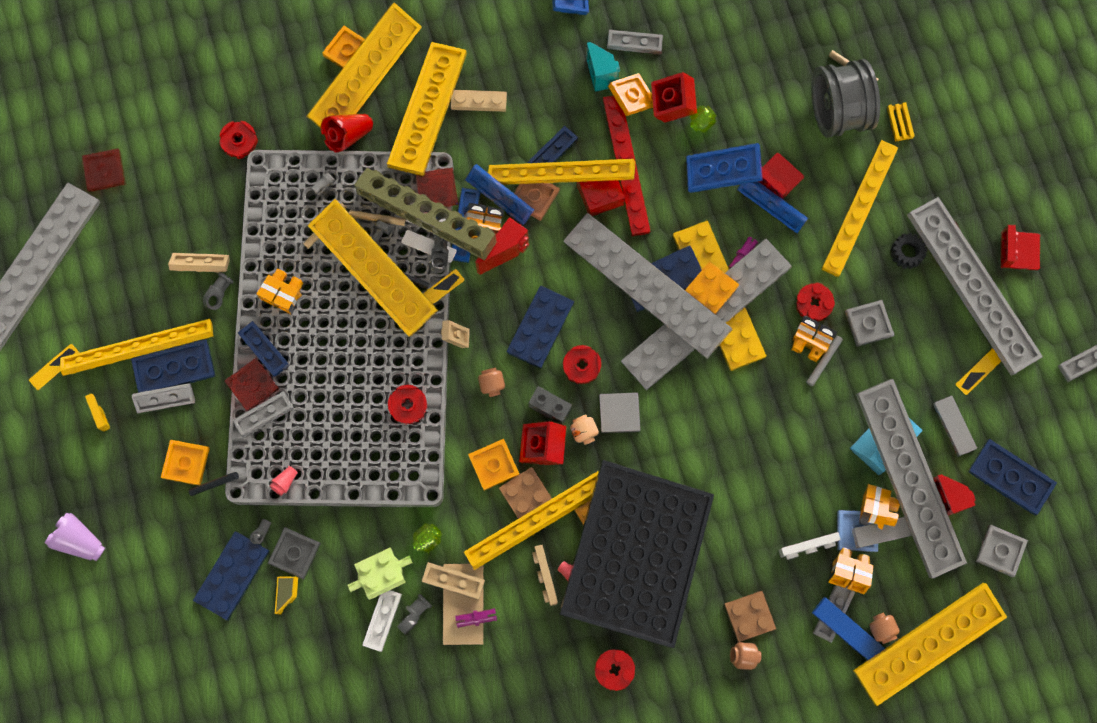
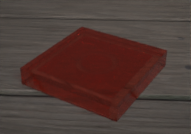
[82,148,126,192]
[415,167,459,207]
[224,358,279,412]

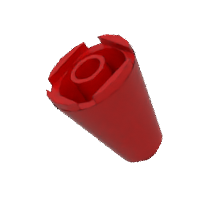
[321,114,373,153]

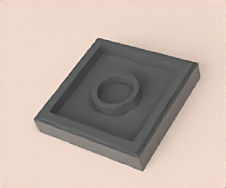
[268,527,321,579]

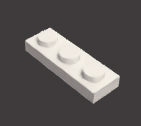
[779,532,841,560]
[362,590,402,652]

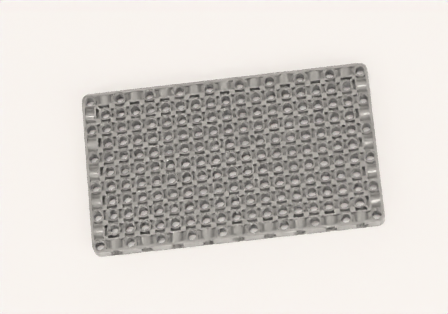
[225,150,454,507]

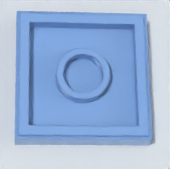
[837,510,878,552]

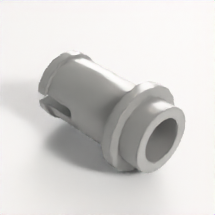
[311,173,335,197]

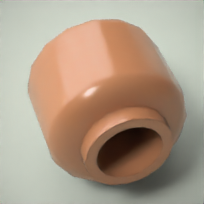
[478,368,505,397]
[869,612,900,644]
[730,642,761,670]

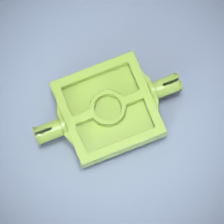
[348,547,413,600]

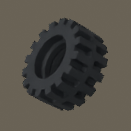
[890,233,927,269]

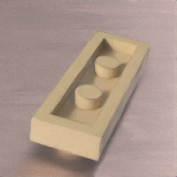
[451,90,507,112]
[168,253,230,273]
[532,545,558,606]
[422,562,485,600]

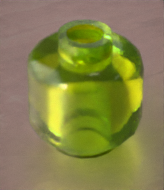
[689,105,717,133]
[412,523,442,553]

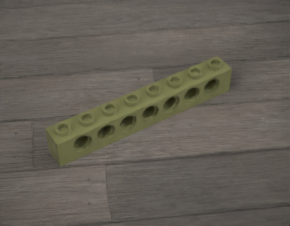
[354,168,497,260]

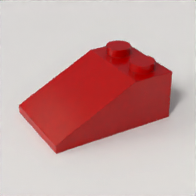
[475,217,529,275]

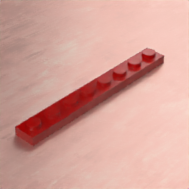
[603,95,650,236]

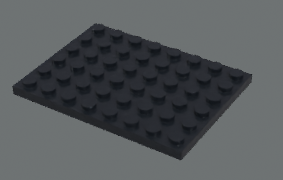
[559,460,714,648]

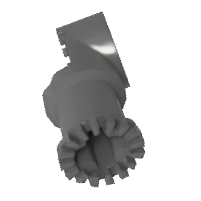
[429,234,449,273]
[202,272,234,310]
[397,594,432,635]

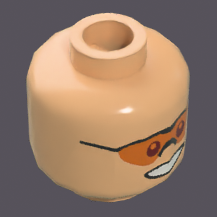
[570,415,599,445]

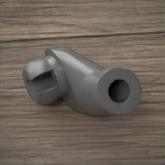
[250,519,271,544]

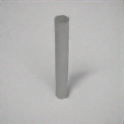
[806,336,843,386]

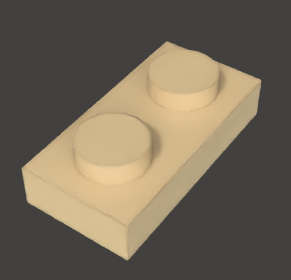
[441,320,469,348]

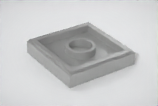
[845,300,894,347]
[599,393,640,433]
[975,525,1028,577]

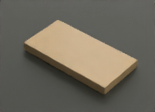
[443,564,483,645]

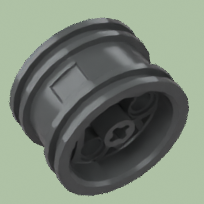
[811,59,880,138]

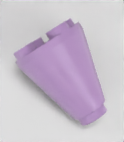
[45,513,105,561]

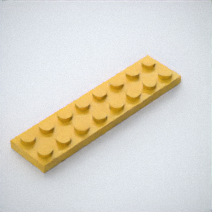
[307,3,422,128]
[387,42,467,176]
[308,199,438,337]
[672,221,766,371]
[853,583,1007,706]

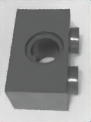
[529,386,572,425]

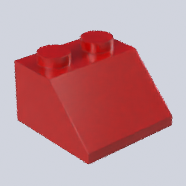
[519,421,566,465]
[933,474,975,516]

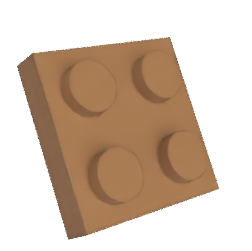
[499,467,552,519]
[724,591,776,642]

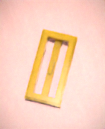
[887,102,914,142]

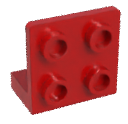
[758,153,804,199]
[1001,225,1040,270]

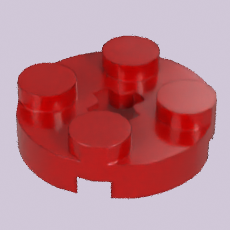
[219,121,258,159]
[796,283,835,322]
[563,345,601,384]
[388,385,427,424]
[595,649,635,691]

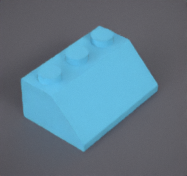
[850,418,923,475]

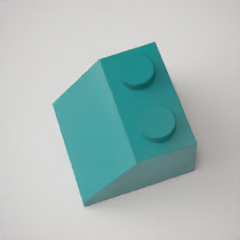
[586,42,620,92]

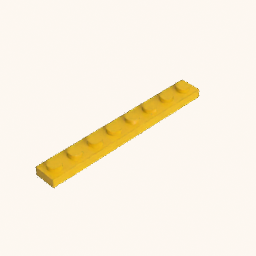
[822,140,898,277]
[488,159,635,185]
[60,319,213,376]
[464,471,599,570]

